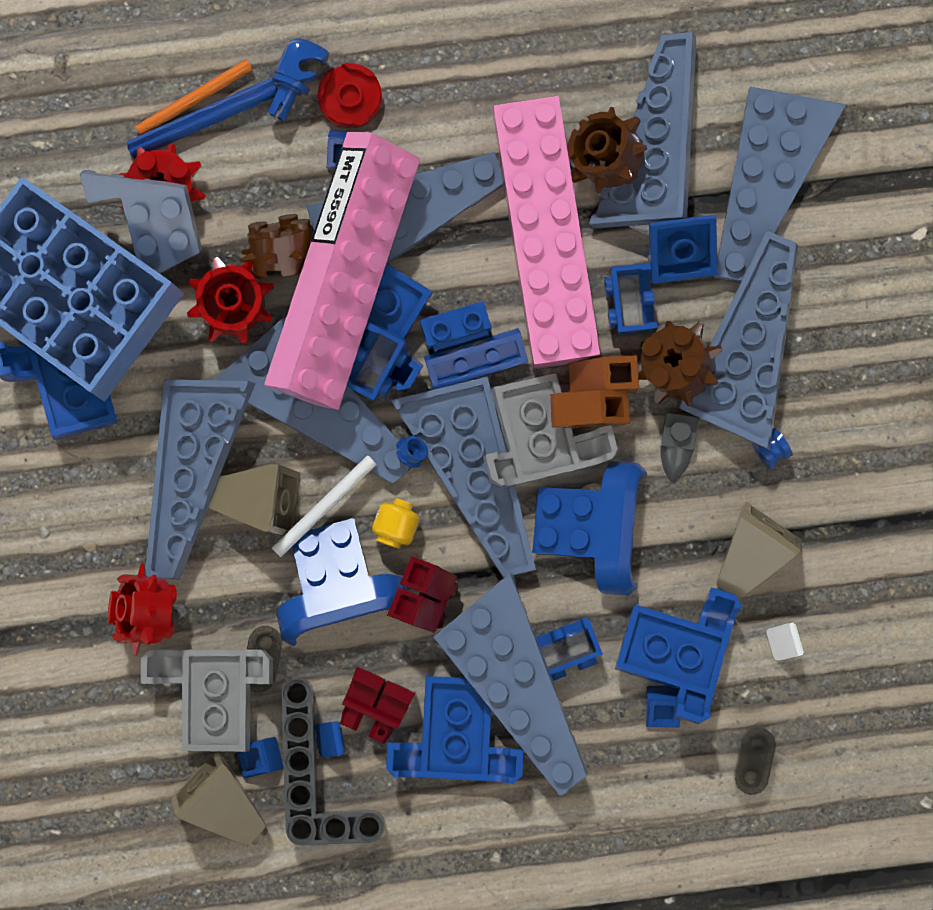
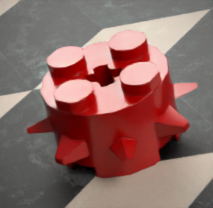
[118,143,206,211]
[187,257,274,344]
[108,563,177,656]

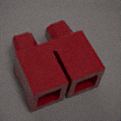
[387,556,459,633]
[340,667,416,744]

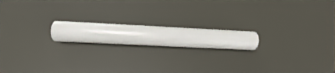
[272,455,377,557]

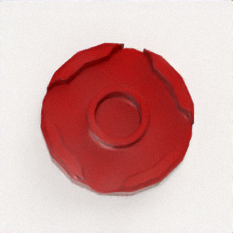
[317,63,383,129]

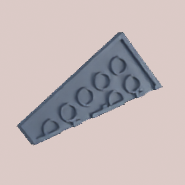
[589,32,696,229]
[306,152,504,264]
[214,316,411,485]
[146,379,255,580]

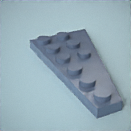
[714,86,846,283]
[679,231,798,451]
[391,377,536,578]
[434,573,588,797]

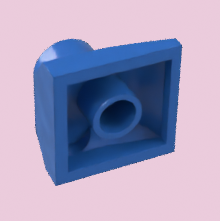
[647,215,717,284]

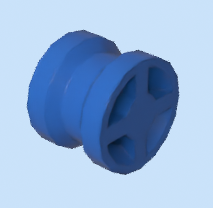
[752,428,793,470]

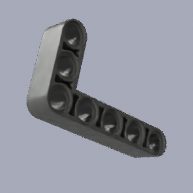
[281,678,386,846]

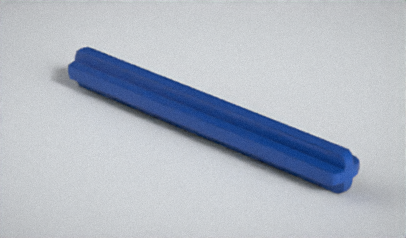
[126,78,278,158]

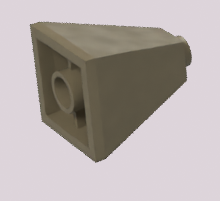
[208,464,300,537]
[716,502,801,600]
[171,751,268,847]

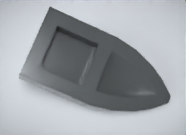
[660,413,699,482]

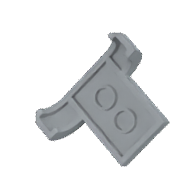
[483,373,618,487]
[141,650,273,752]

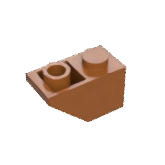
[568,355,639,394]
[550,390,630,428]

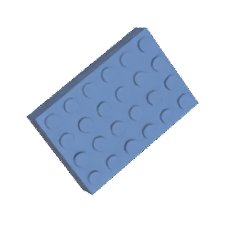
[0,177,184,402]

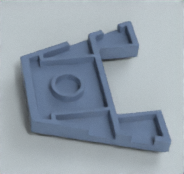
[80,170,202,274]

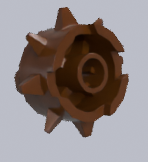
[567,107,647,193]
[241,214,314,278]
[638,321,722,406]

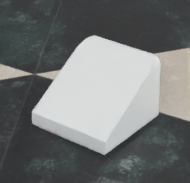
[766,622,804,661]

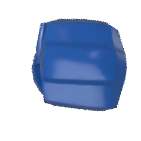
[267,38,330,121]

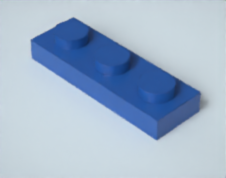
[424,328,528,390]

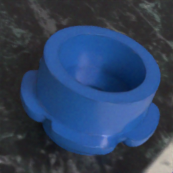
[396,436,428,468]

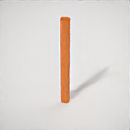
[135,59,253,135]

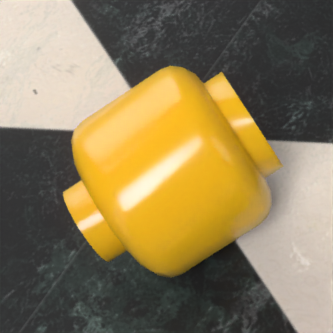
[371,498,420,550]

